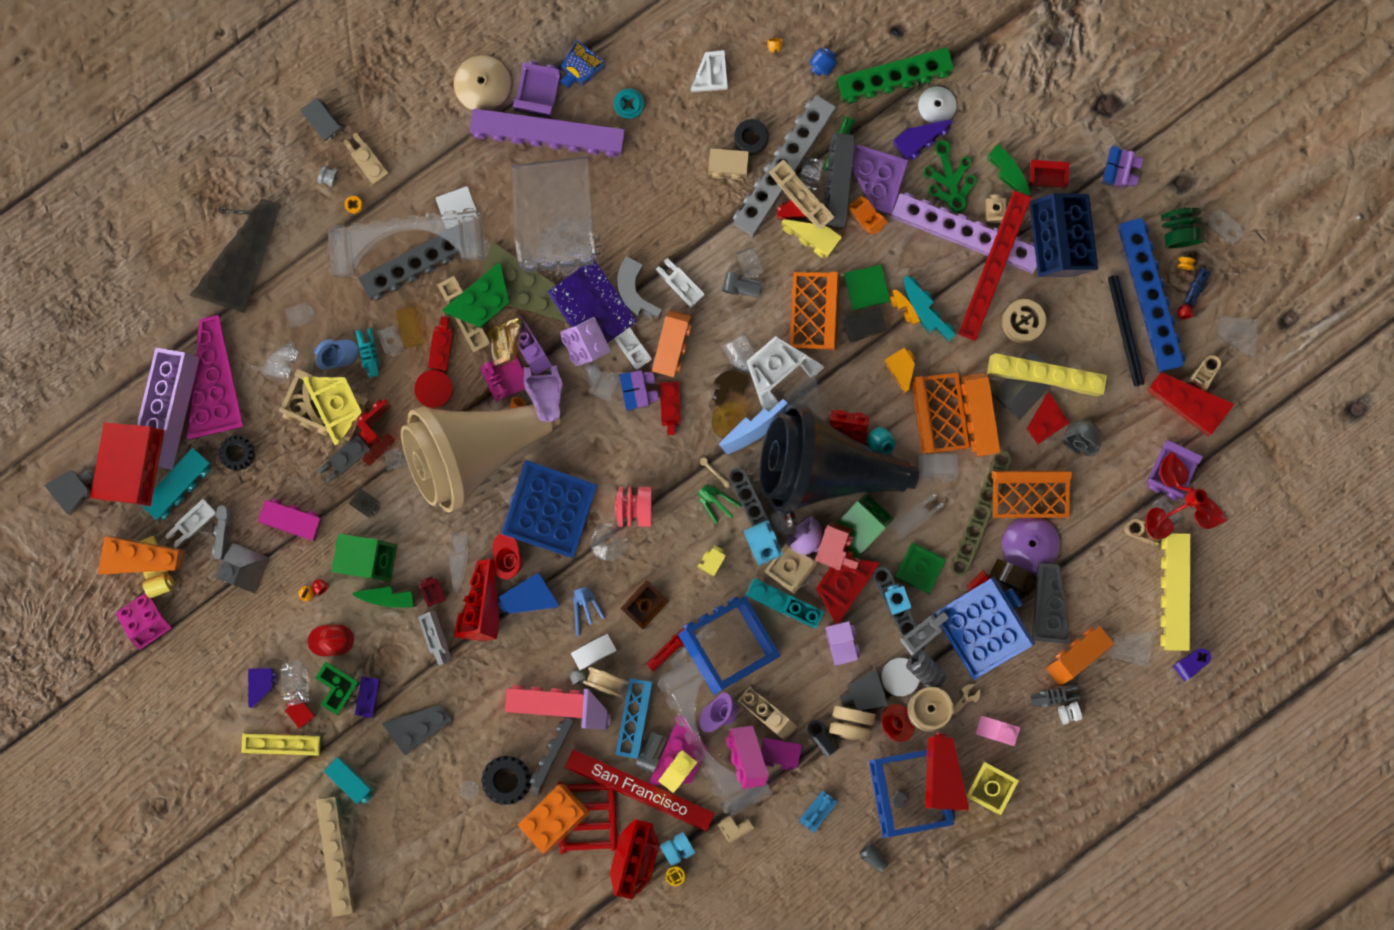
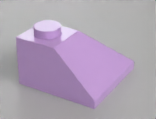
[582,689,611,730]

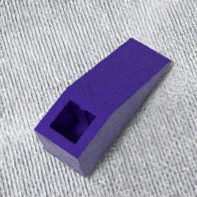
[893,120,952,160]

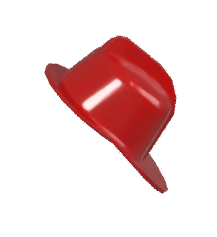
[492,534,524,580]
[307,624,354,657]

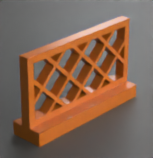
[790,272,840,351]
[911,373,970,455]
[992,470,1072,518]

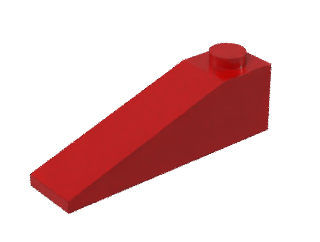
[454,559,499,641]

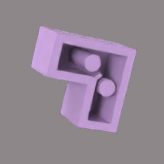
[825,621,860,666]

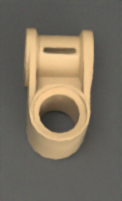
[1187,355,1221,391]
[1124,519,1159,547]

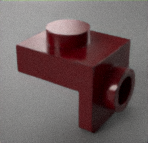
[419,576,446,608]

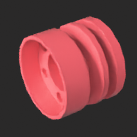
[615,486,652,527]

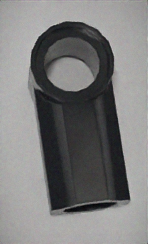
[807,720,840,757]

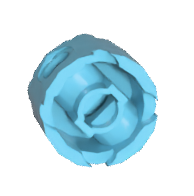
[743,520,783,566]

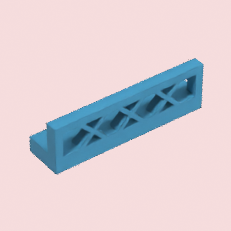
[615,678,653,759]

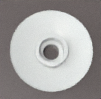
[918,86,956,123]

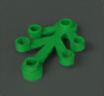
[923,140,977,213]

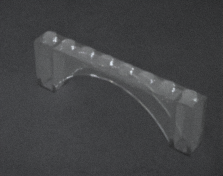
[328,208,485,278]
[657,659,772,816]

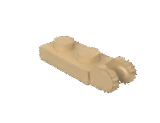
[343,132,389,186]

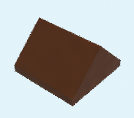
[620,580,669,629]

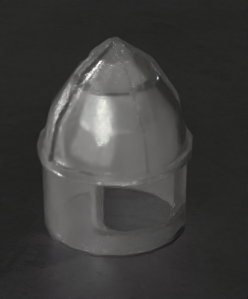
[722,333,756,375]

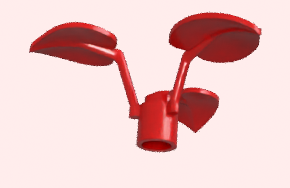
[1145,451,1227,539]

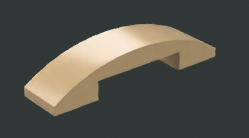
[769,159,834,230]
[437,276,490,353]

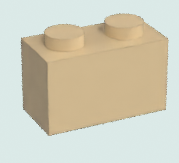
[708,149,748,180]

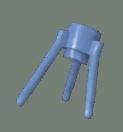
[572,587,605,636]

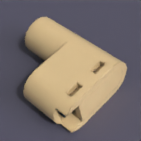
[718,815,754,844]

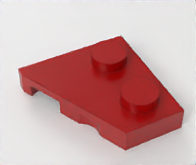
[1027,393,1069,445]

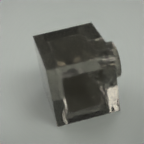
[349,488,381,518]

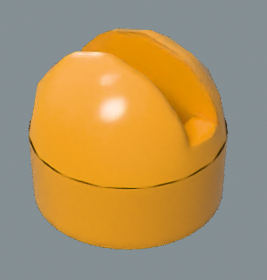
[767,38,783,53]
[298,586,314,601]

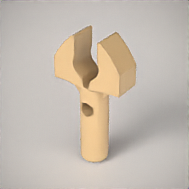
[952,684,980,716]

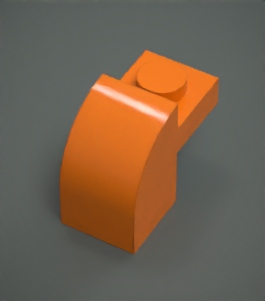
[847,195,888,235]

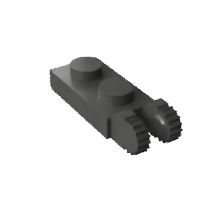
[318,435,370,483]

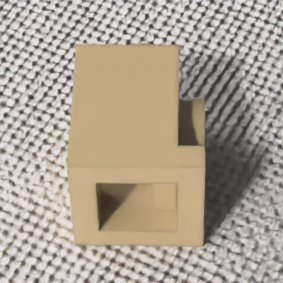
[985,194,1006,224]

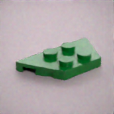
[442,262,510,328]

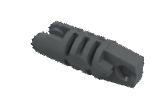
[1030,682,1081,707]

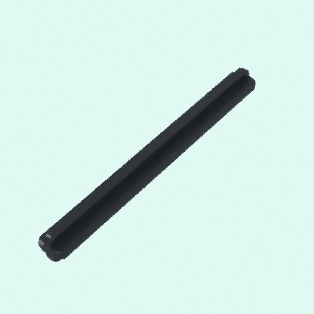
[1108,275,1144,387]

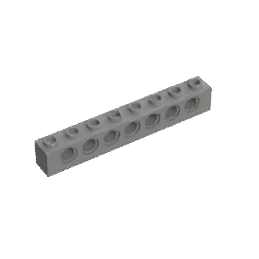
[733,95,836,237]

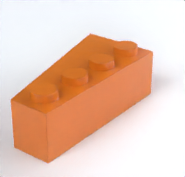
[961,372,1000,457]
[98,536,185,575]

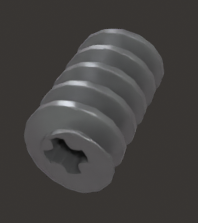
[906,649,947,687]

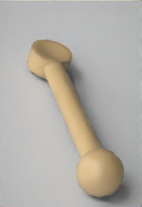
[700,458,731,488]

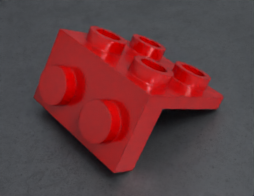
[356,399,391,445]
[829,410,869,445]

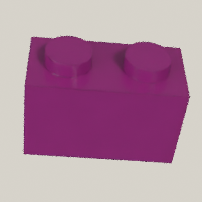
[761,737,802,771]

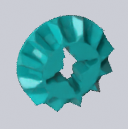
[613,89,644,119]

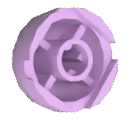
[786,516,824,555]

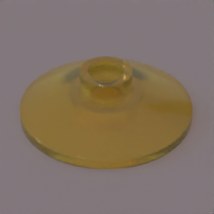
[712,401,748,438]

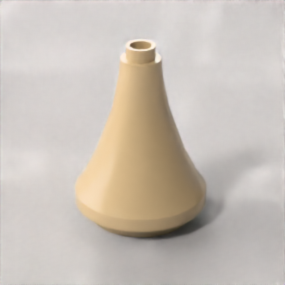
[401,404,560,513]

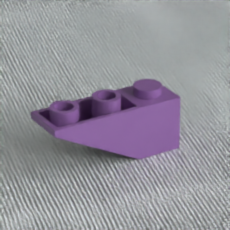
[504,315,552,375]

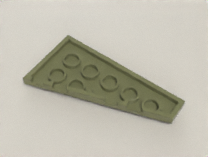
[481,242,568,323]

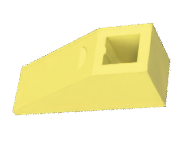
[781,219,842,258]

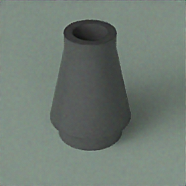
[859,843,888,872]

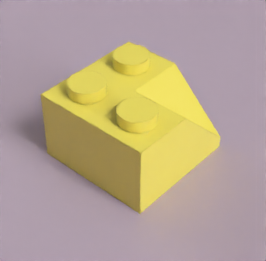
[966,762,1019,815]

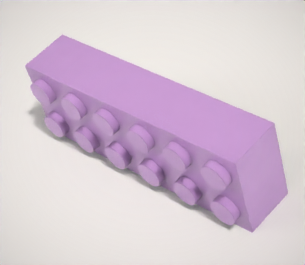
[137,348,199,470]

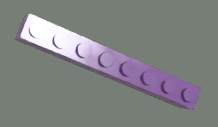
[470,109,625,158]

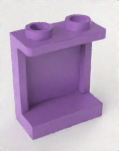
[513,61,561,118]
[1146,440,1203,501]

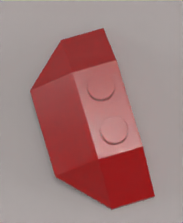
[610,819,659,900]

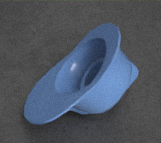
[314,339,359,370]

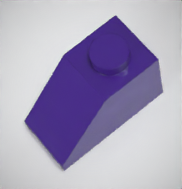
[248,668,278,708]

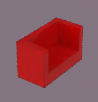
[1028,160,1070,188]

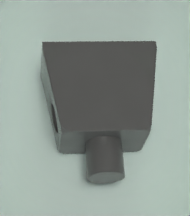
[44,469,94,515]
[839,670,888,710]

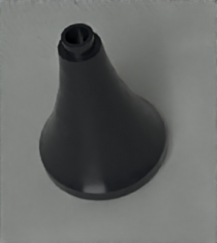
[760,403,919,513]

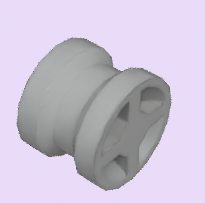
[318,165,339,188]

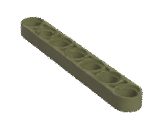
[951,451,1011,576]

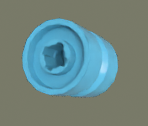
[660,831,695,867]

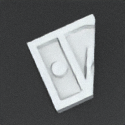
[691,50,728,93]

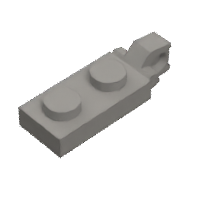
[418,610,451,666]
[900,612,949,655]

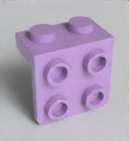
[560,317,611,366]

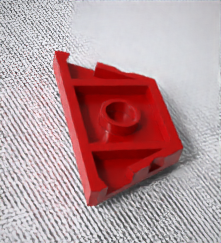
[816,560,880,624]

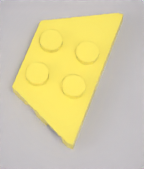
[302,377,363,445]

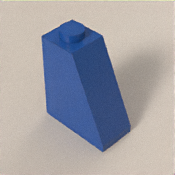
[498,573,559,614]

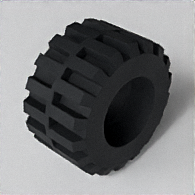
[481,756,531,805]

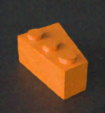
[652,310,692,377]
[1045,626,1114,686]

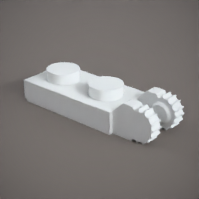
[656,258,705,309]
[165,499,216,548]

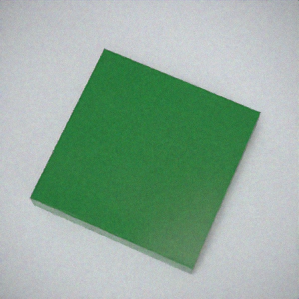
[844,265,890,311]
[894,542,946,594]

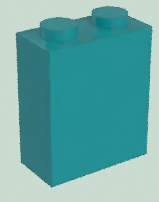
[323,757,375,804]

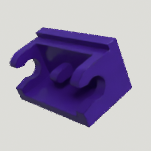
[355,676,381,718]

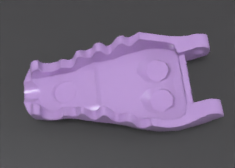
[523,365,562,422]

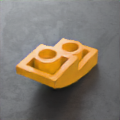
[890,290,920,326]

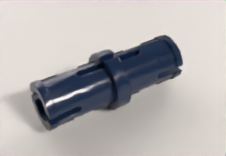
[1183,267,1211,307]

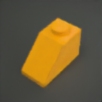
[884,347,915,394]

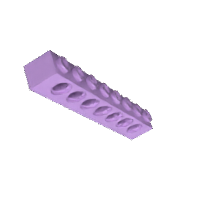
[890,193,1037,274]

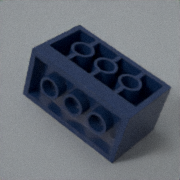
[1029,193,1099,277]

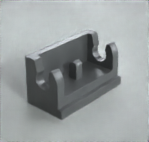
[301,98,345,141]

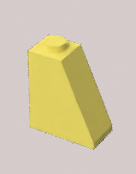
[659,750,697,793]

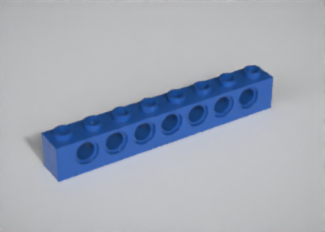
[1118,218,1185,373]

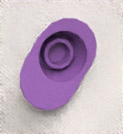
[699,693,740,733]

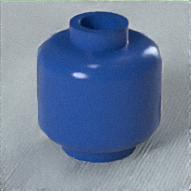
[810,47,838,76]

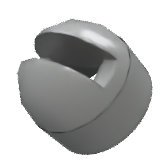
[570,669,587,686]
[892,791,908,808]

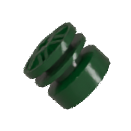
[1161,207,1206,249]

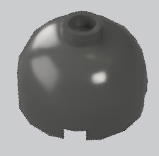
[1062,420,1102,456]

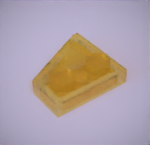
[488,317,522,367]

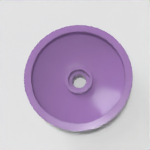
[1002,518,1060,574]

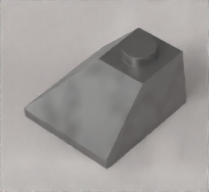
[215,543,269,593]

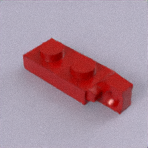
[427,316,453,371]
[660,382,680,436]

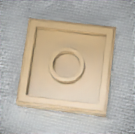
[764,543,818,594]

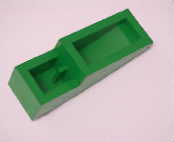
[987,144,1030,196]
[353,586,415,608]

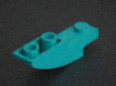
[903,275,956,342]
[745,578,824,629]

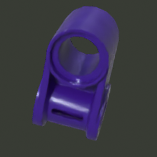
[1173,649,1211,682]

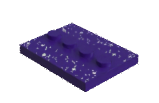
[547,258,637,343]

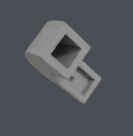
[618,256,662,319]

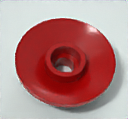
[881,704,915,742]

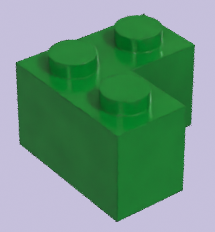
[315,662,360,716]

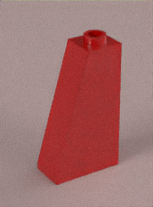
[925,733,969,811]

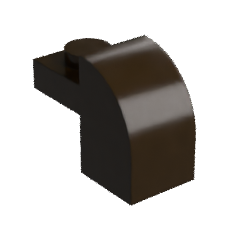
[712,370,749,409]
[989,559,1037,595]

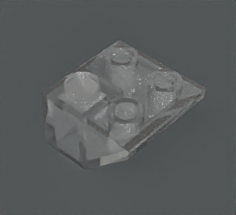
[262,342,299,383]

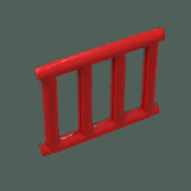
[557,782,618,854]

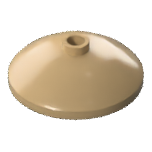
[454,55,511,111]

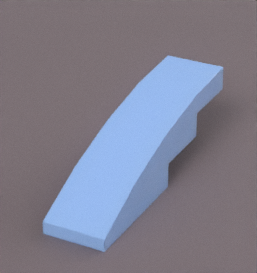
[719,399,789,455]

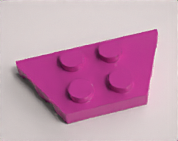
[649,715,707,785]

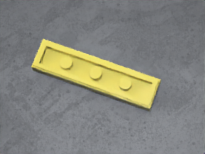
[242,733,321,756]

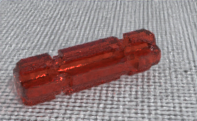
[362,434,395,466]

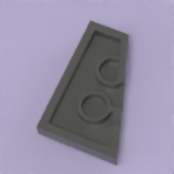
[382,705,452,755]

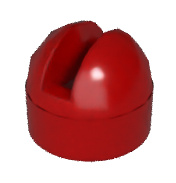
[1178,304,1194,320]
[312,579,329,596]

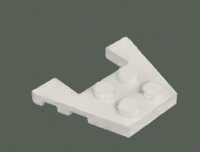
[747,336,824,412]

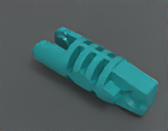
[355,328,380,378]

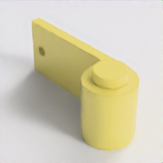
[141,536,174,599]

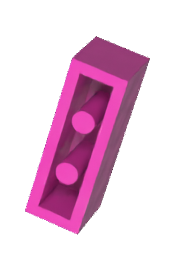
[258,498,322,541]
[726,726,769,789]

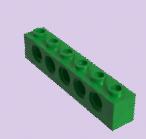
[836,47,954,104]

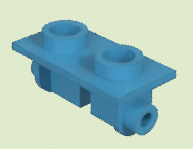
[799,790,838,833]

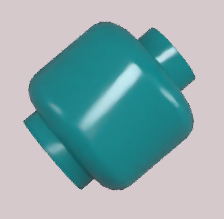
[867,427,896,454]

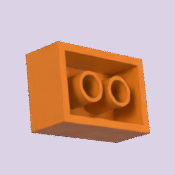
[518,784,590,854]

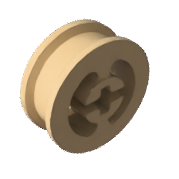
[1002,299,1046,343]
[583,667,629,698]

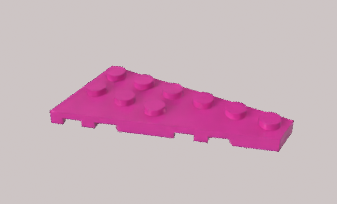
[187,315,244,440]

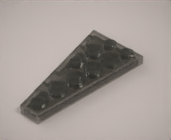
[190,199,281,313]

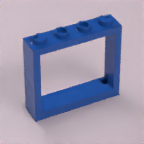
[678,596,781,695]
[868,750,955,838]

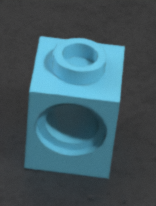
[884,584,911,615]

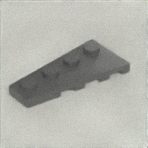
[1032,563,1071,644]
[530,717,573,797]

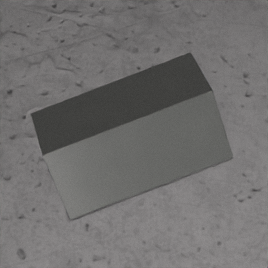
[991,352,1051,420]

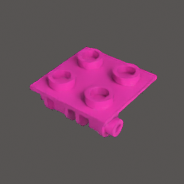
[480,352,525,402]

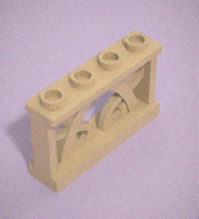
[279,369,370,444]

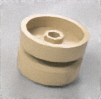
[907,687,953,732]
[829,706,876,742]

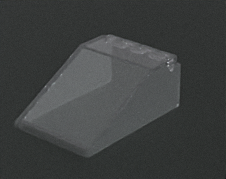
[512,157,597,273]

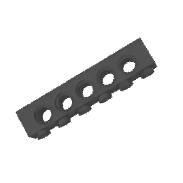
[358,224,472,301]

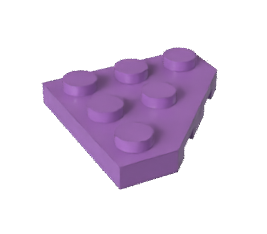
[851,144,908,216]

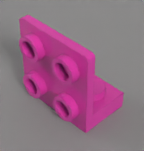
[116,593,172,650]

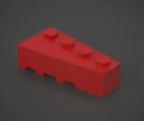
[1147,372,1235,437]

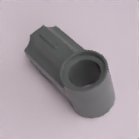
[722,272,762,298]
[635,732,667,774]

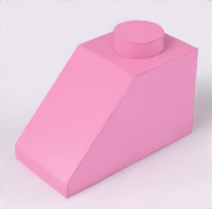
[975,716,1020,746]

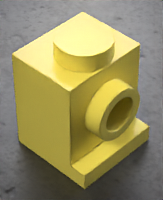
[698,545,726,577]

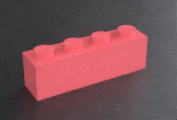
[505,685,584,718]

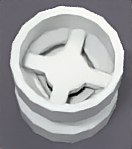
[1058,701,1082,725]

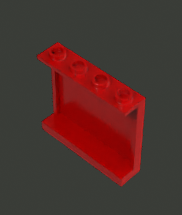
[90,422,165,507]

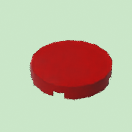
[414,370,453,408]

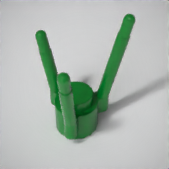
[698,483,741,524]

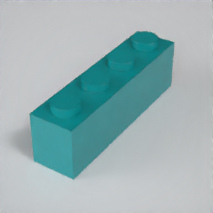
[140,448,212,522]

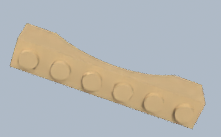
[316,797,355,917]

